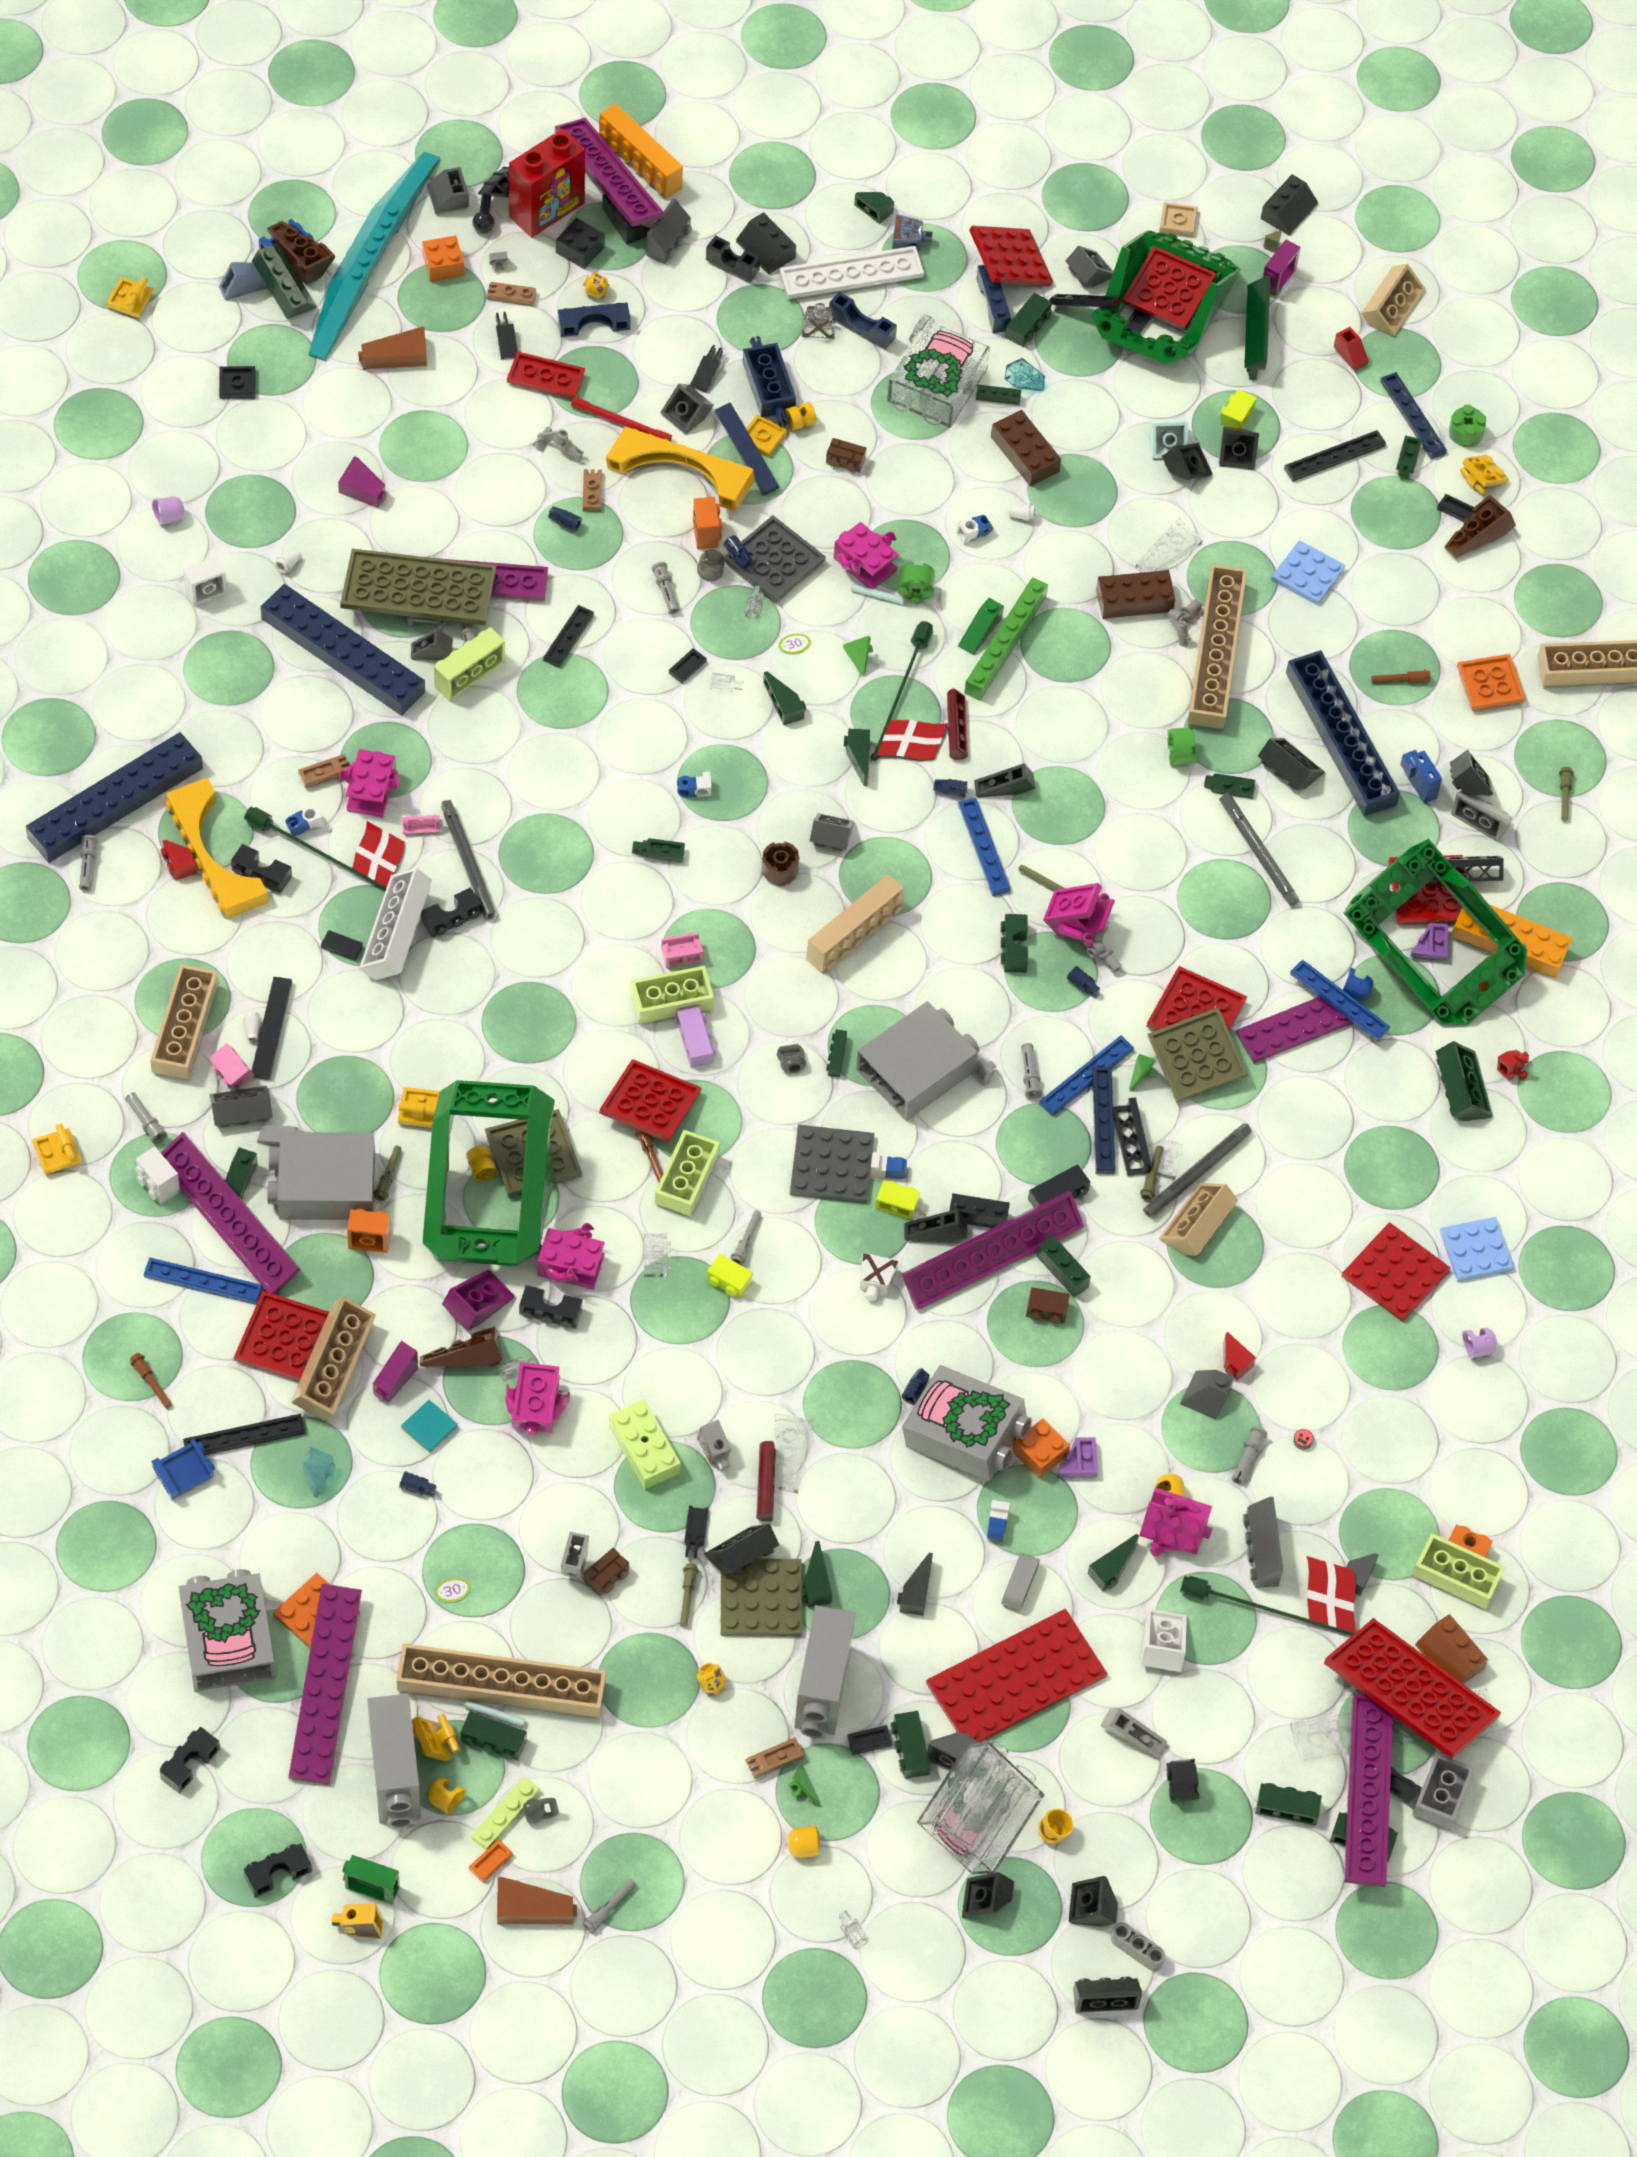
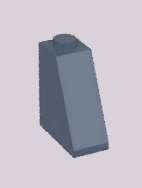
[219,262,268,300]

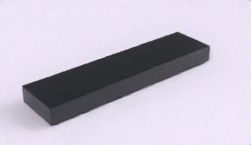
[1049,293,1121,308]
[543,605,594,668]

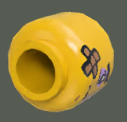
[583,273,610,299]
[696,1662,727,1694]

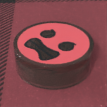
[1293,1429,1314,1450]

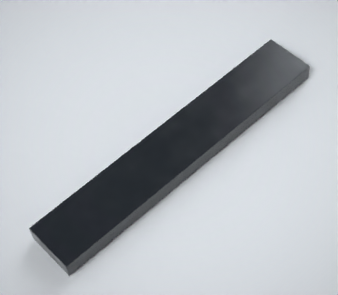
[1284,430,1386,482]
[251,976,293,1080]
[183,1413,305,1456]

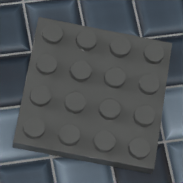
[723,515,826,602]
[790,1124,875,1204]

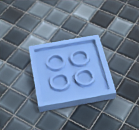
[1271,540,1346,606]
[1440,1217,1514,1281]

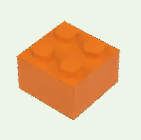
[422,235,464,282]
[693,497,722,549]
[347,1209,391,1253]
[1013,1418,1070,1479]

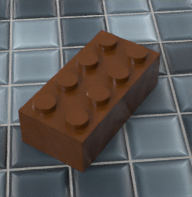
[991,410,1061,486]
[1096,570,1176,619]

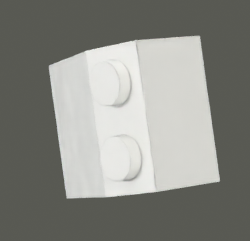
[1141,1608,1187,1672]

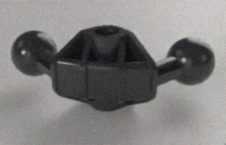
[472,167,509,234]

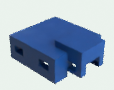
[1400,749,1442,804]

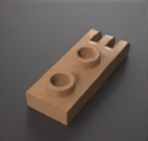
[487,282,536,306]
[583,469,602,512]
[298,755,349,788]
[745,1738,804,1778]

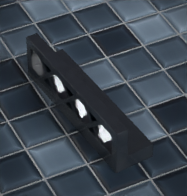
[1429,856,1504,883]
[1113,1097,1151,1176]

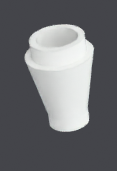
[1009,503,1036,521]
[275,549,302,573]
[242,1012,261,1042]

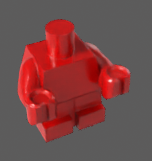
[1497,1049,1529,1081]

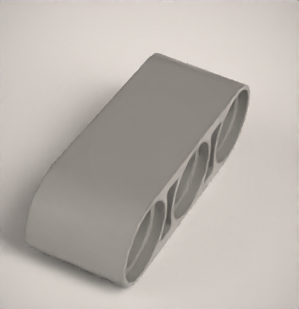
[1001,1553,1040,1610]
[1111,1922,1165,1971]

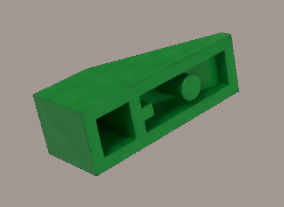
[958,597,1004,655]

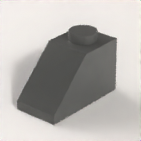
[411,629,453,660]
[1346,1553,1379,1596]

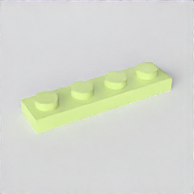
[471,1776,540,1850]

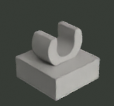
[488,251,508,270]
[972,1058,997,1086]

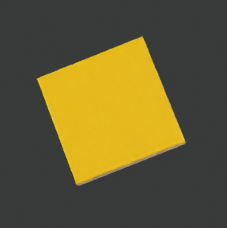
[746,415,787,457]

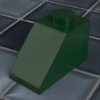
[854,192,894,224]

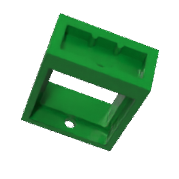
[342,1855,400,1905]

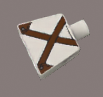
[860,1253,899,1301]

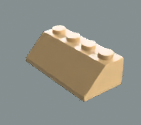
[1361,263,1426,337]
[1159,1183,1238,1256]

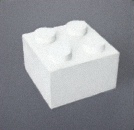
[183,556,227,606]
[135,1147,180,1205]

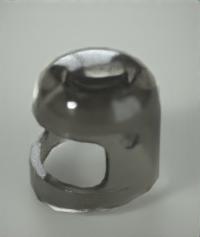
[697,549,725,581]

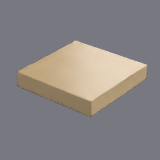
[1159,202,1198,237]

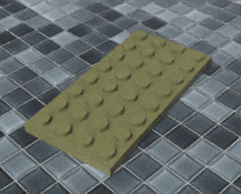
[340,548,496,625]

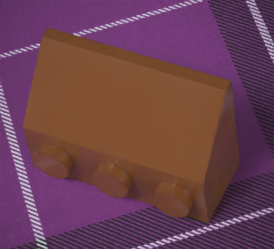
[1415,1614,1488,1684]

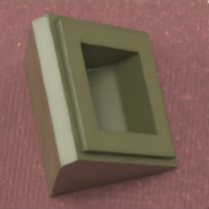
[1263,231,1282,253]

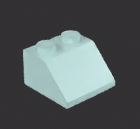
[1149,419,1188,458]

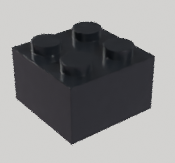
[556,218,605,269]

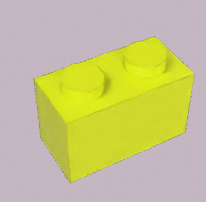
[1220,389,1257,429]
[875,1180,920,1220]
[707,1254,753,1299]

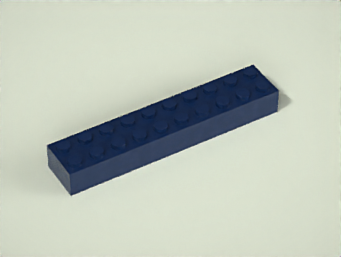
[260,583,425,716]
[1286,650,1400,816]
[25,732,203,863]

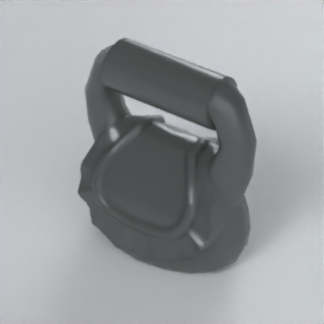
[776,1044,807,1073]
[523,1797,559,1823]

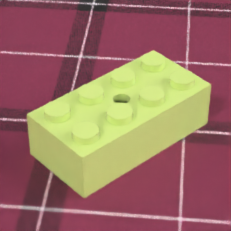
[434,627,505,701]
[630,966,714,1024]
[655,1130,720,1217]
[609,1399,681,1490]
[1412,1533,1505,1609]

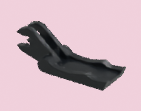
[495,311,518,360]
[690,345,723,393]
[684,1505,709,1559]
[1390,1767,1422,1803]

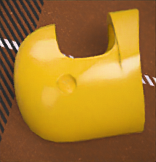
[1156,1473,1186,1497]
[427,1778,467,1814]
[1038,1809,1073,1844]
[787,1825,820,1858]

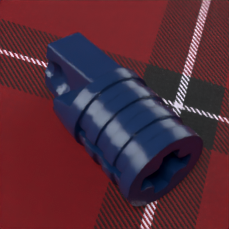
[548,506,582,532]
[723,535,752,568]
[933,779,968,798]
[1067,966,1100,998]
[902,1368,930,1405]
[399,1471,437,1497]

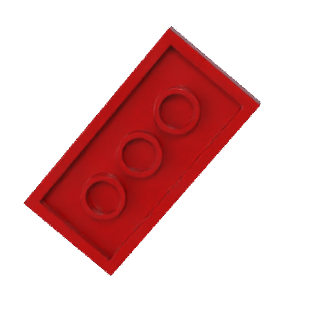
[507,351,585,399]

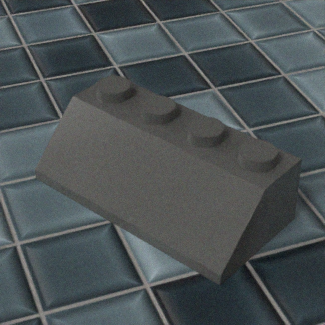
[1242,1496,1283,1588]

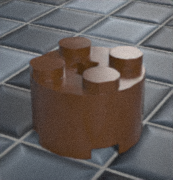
[762,841,800,886]

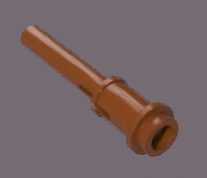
[1371,669,1431,683]
[635,1129,663,1183]
[130,1353,172,1408]

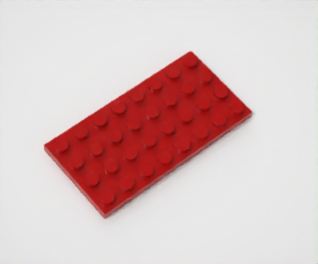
[926,1608,1108,1745]
[1324,1618,1501,1759]

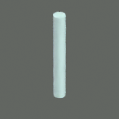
[851,584,905,605]
[465,1700,525,1728]

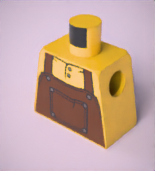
[332,1903,383,1938]

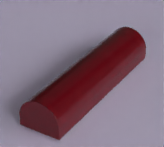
[947,688,968,760]
[756,1441,776,1522]

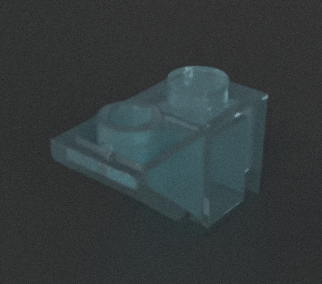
[1005,358,1045,391]
[303,1447,335,1498]

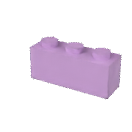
[676,1005,716,1068]

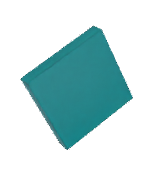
[401,1400,458,1453]

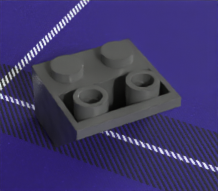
[427,167,469,213]

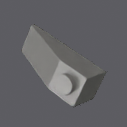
[1100,1708,1168,1759]

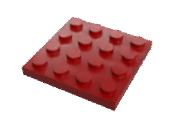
[969,225,1053,286]
[1122,246,1217,331]
[1388,855,1466,925]
[1146,966,1247,1031]
[599,1059,702,1143]
[1341,1222,1451,1322]
[234,1291,329,1381]

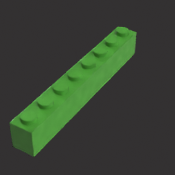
[964,577,1048,701]

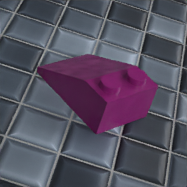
[442,1269,515,1331]

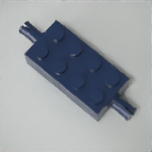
[742,336,796,426]

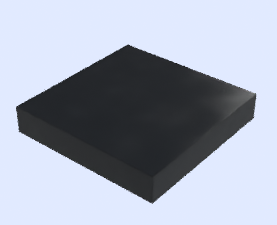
[219,366,256,399]

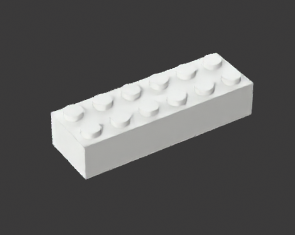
[359,867,432,980]

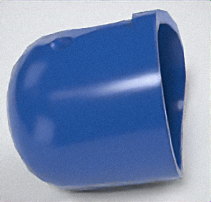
[1343,967,1374,1001]

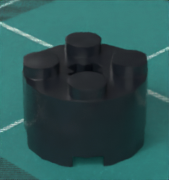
[1166,1758,1200,1802]

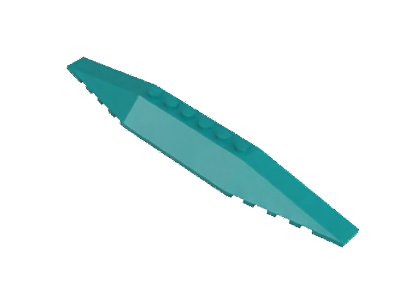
[309,152,440,361]

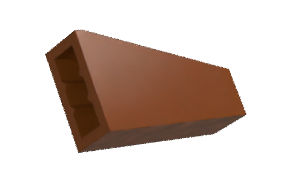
[358,327,427,369]
[497,1877,577,1924]

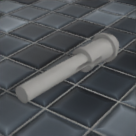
[731,1210,761,1265]
[583,1879,636,1932]

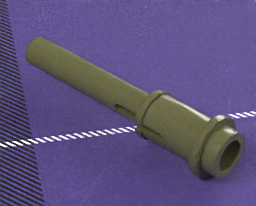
[1559,767,1574,821]
[374,1145,402,1201]
[1140,1145,1164,1201]
[680,1563,699,1627]

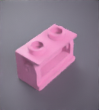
[661,933,703,968]
[210,1043,255,1090]

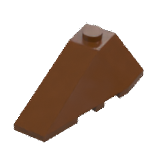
[267,221,335,285]
[1444,495,1516,558]
[419,1326,503,1367]

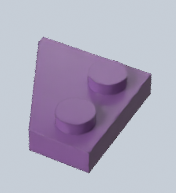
[1411,923,1449,960]
[1059,1437,1098,1477]

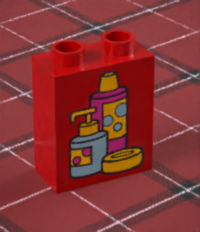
[509,128,586,238]

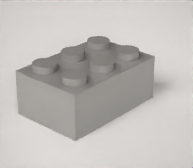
[1412,1753,1475,1830]

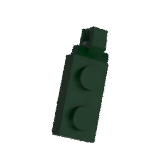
[632,838,685,862]

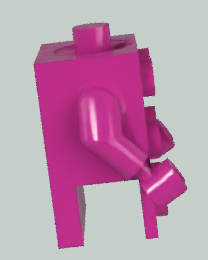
[833,521,899,589]
[338,749,400,818]
[1043,883,1115,947]
[536,1223,605,1290]
[505,1362,570,1435]
[1139,1487,1213,1557]

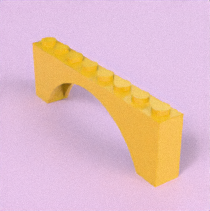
[606,427,755,512]
[164,778,268,919]

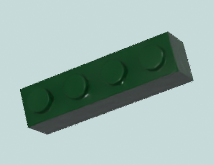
[976,384,1021,405]
[826,1029,847,1078]

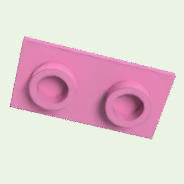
[402,814,440,834]

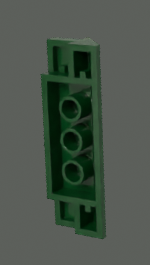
[1244,275,1270,380]

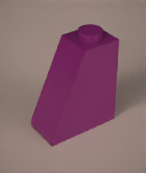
[338,456,387,508]
[373,1340,418,1403]

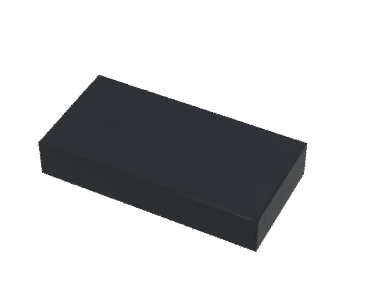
[1126,309,1152,333]
[1437,494,1474,522]
[668,648,707,684]
[321,930,363,961]
[847,1725,892,1755]

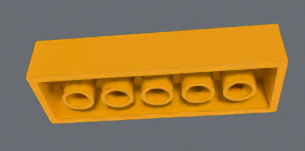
[599,103,683,199]
[1451,904,1572,978]

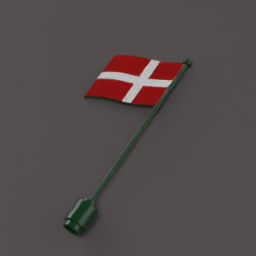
[870,621,948,761]
[244,806,405,891]
[1180,1556,1357,1636]

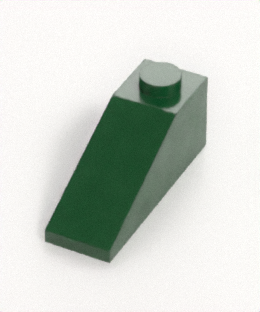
[763,671,806,725]
[843,728,870,786]
[225,1147,258,1199]
[1088,1534,1139,1592]
[801,1541,832,1608]

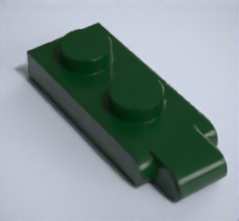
[1396,435,1422,478]
[1204,773,1256,799]

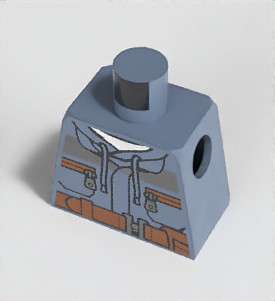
[892,214,933,251]

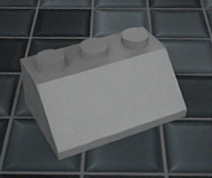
[1451,791,1512,842]

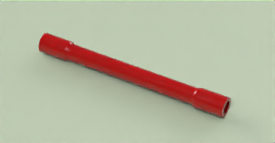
[571,396,672,442]

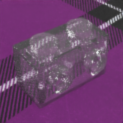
[643,1233,672,1277]

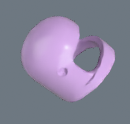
[152,496,184,525]
[1462,1328,1497,1359]

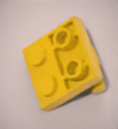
[106,277,154,318]
[1460,455,1509,496]
[398,1087,439,1128]
[32,1123,82,1175]
[412,1714,460,1762]

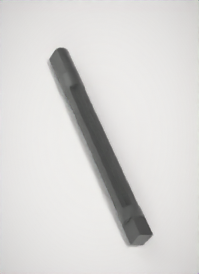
[1219,792,1300,906]
[441,800,495,920]
[1143,1124,1253,1217]

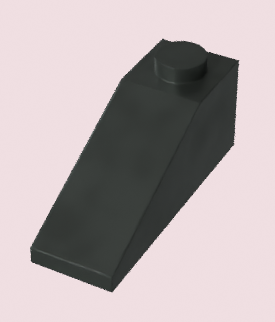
[974,763,1036,797]
[904,1209,967,1242]
[897,1552,933,1616]

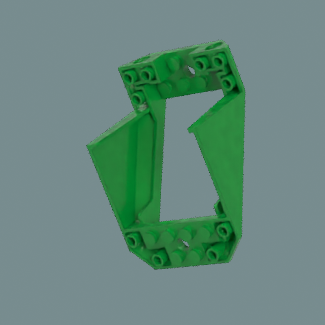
[1091,230,1241,364]
[1343,839,1527,1025]
[422,1080,555,1266]

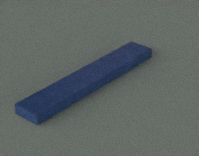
[1380,372,1447,459]
[715,402,779,496]
[1092,1067,1115,1174]

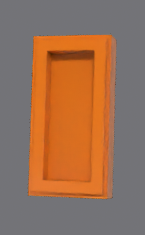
[469,1839,513,1883]

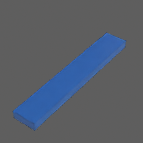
[958,798,1010,896]
[1290,959,1390,1042]
[1039,1035,1134,1116]
[144,1257,263,1305]

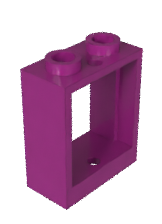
[1263,239,1301,296]

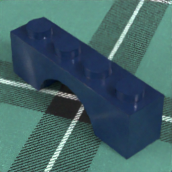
[976,265,1011,333]
[829,291,897,349]
[557,302,631,337]

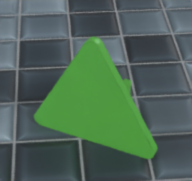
[843,636,873,675]
[1129,1054,1158,1090]
[788,1765,820,1805]

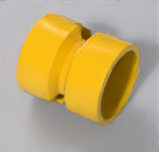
[785,402,817,431]
[466,1145,498,1182]

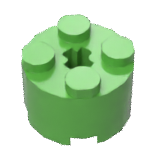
[1449,405,1487,446]
[898,562,935,604]
[1167,727,1196,765]

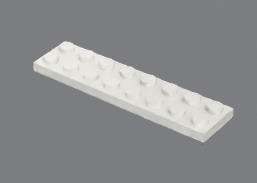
[780,246,924,299]

